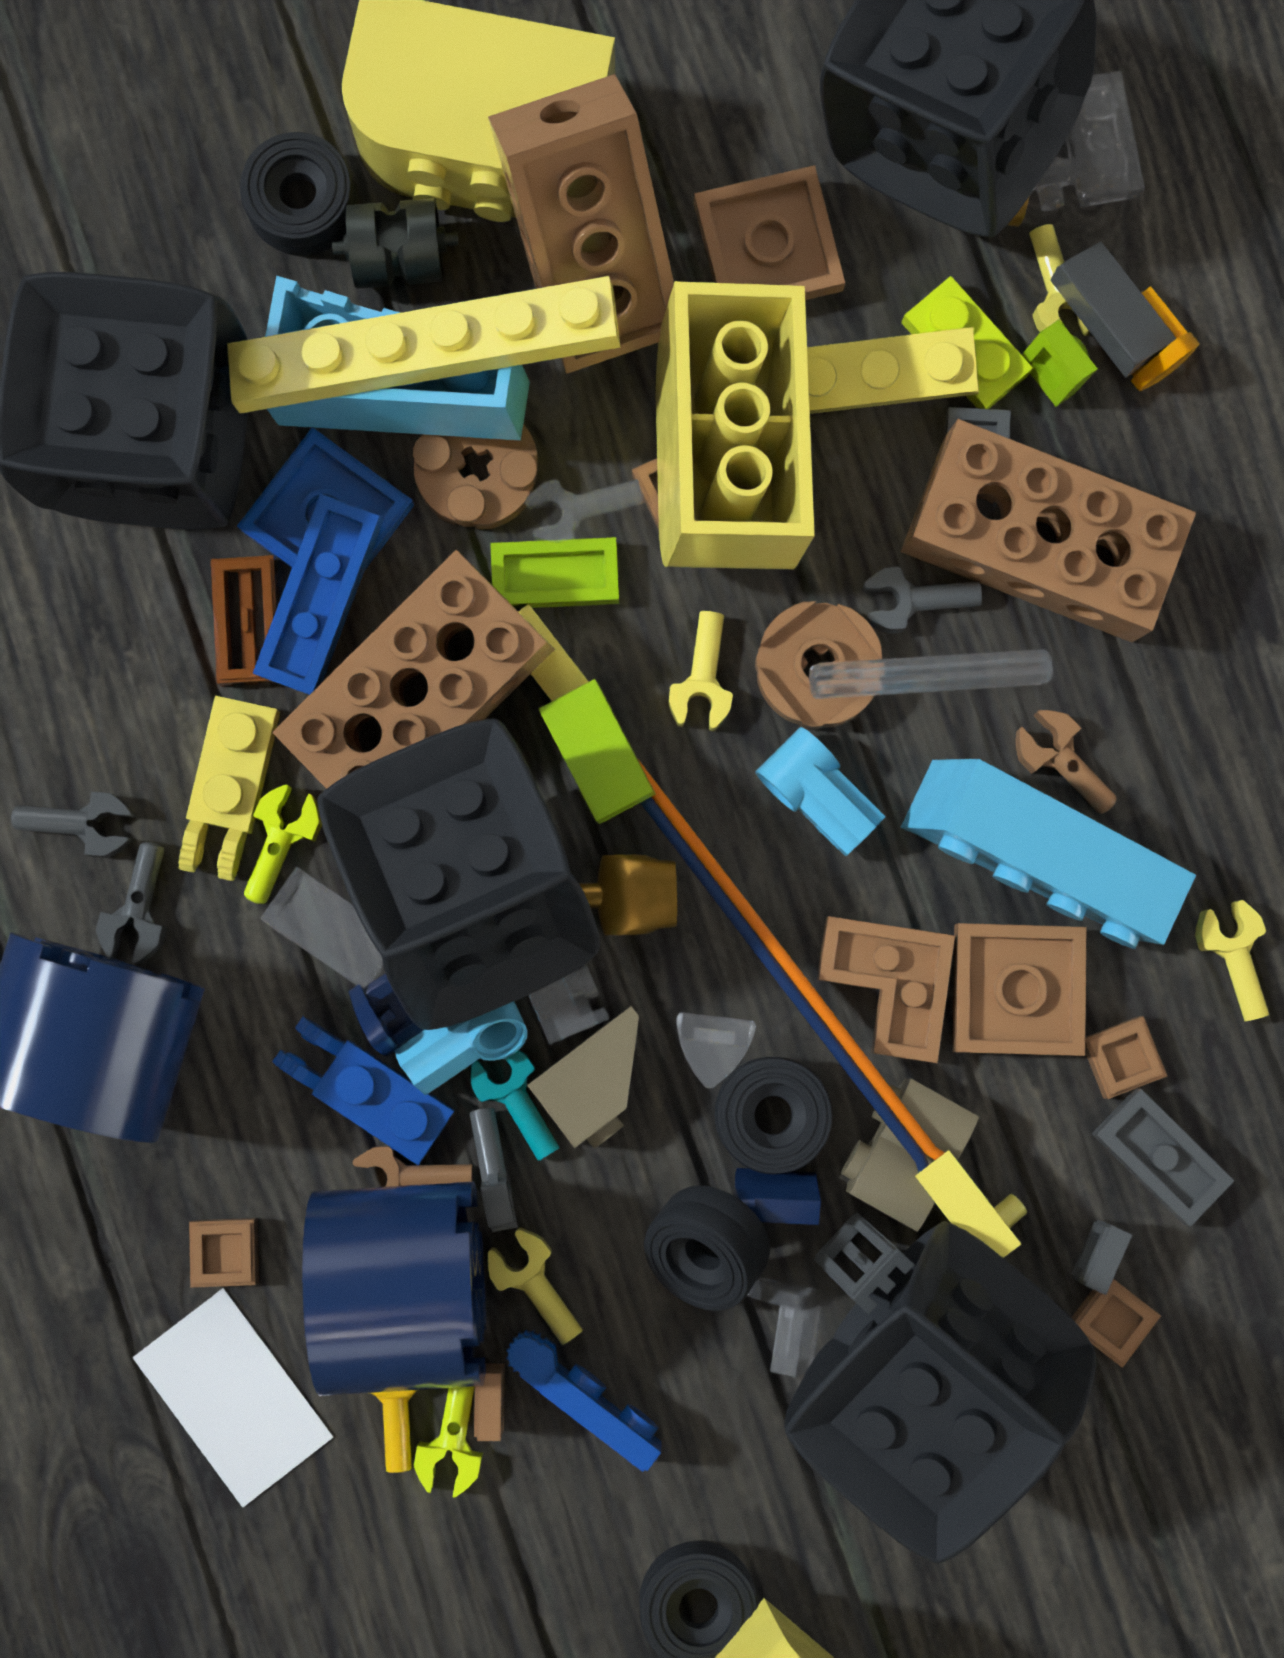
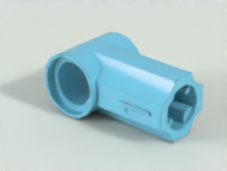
[755,727,886,856]
[394,1001,528,1096]

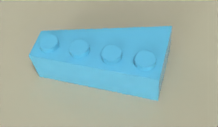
[265,276,530,440]
[901,759,1196,949]

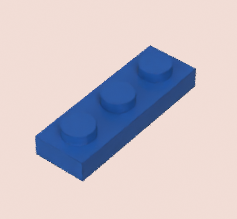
[253,494,384,695]

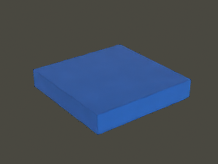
[237,427,414,570]

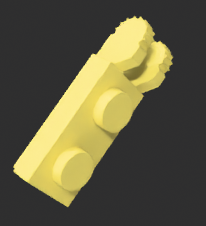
[178,696,280,881]

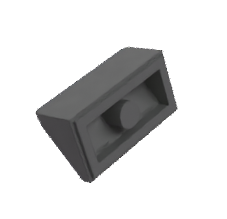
[1050,242,1177,378]

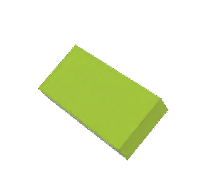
[490,537,619,609]
[539,679,656,824]

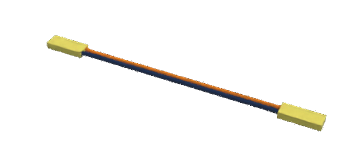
[518,604,1021,1258]

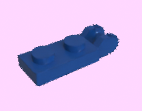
[272,1016,456,1165]
[506,1329,662,1472]

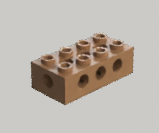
[488,74,674,374]
[901,419,1196,643]
[272,550,555,789]

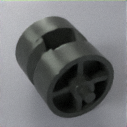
[332,198,459,289]

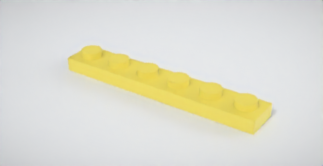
[227,276,621,413]

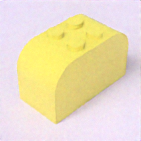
[342,0,615,222]
[656,281,815,569]

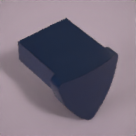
[348,973,424,1056]
[734,1168,821,1225]

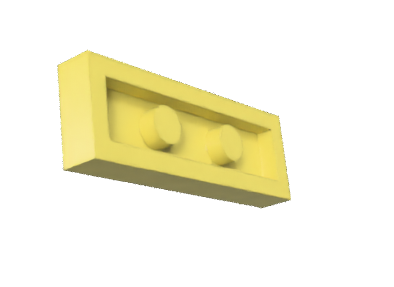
[807,327,979,414]

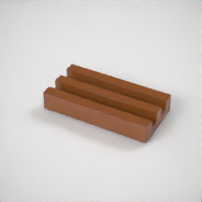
[211,555,279,687]

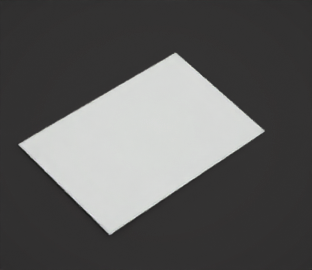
[132,1288,333,1507]

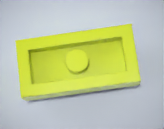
[901,276,1033,409]

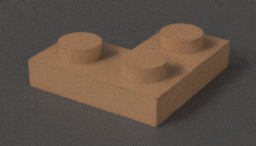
[817,916,955,1063]

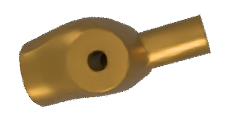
[579,855,677,935]

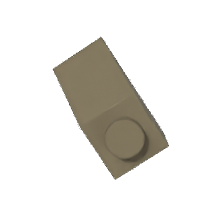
[527,1006,639,1149]

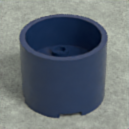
[0,932,205,1143]
[302,1181,487,1396]

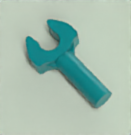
[471,1050,560,1161]

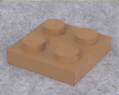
[693,165,845,300]
[953,923,1086,1056]

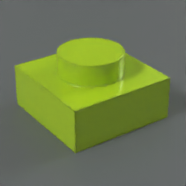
[1022,319,1098,407]

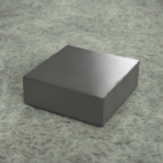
[1071,1220,1132,1295]

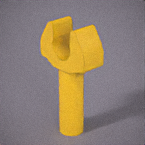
[371,1390,417,1473]

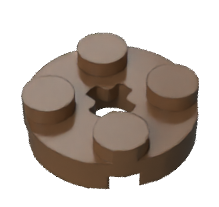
[413,424,538,529]
[755,601,882,730]

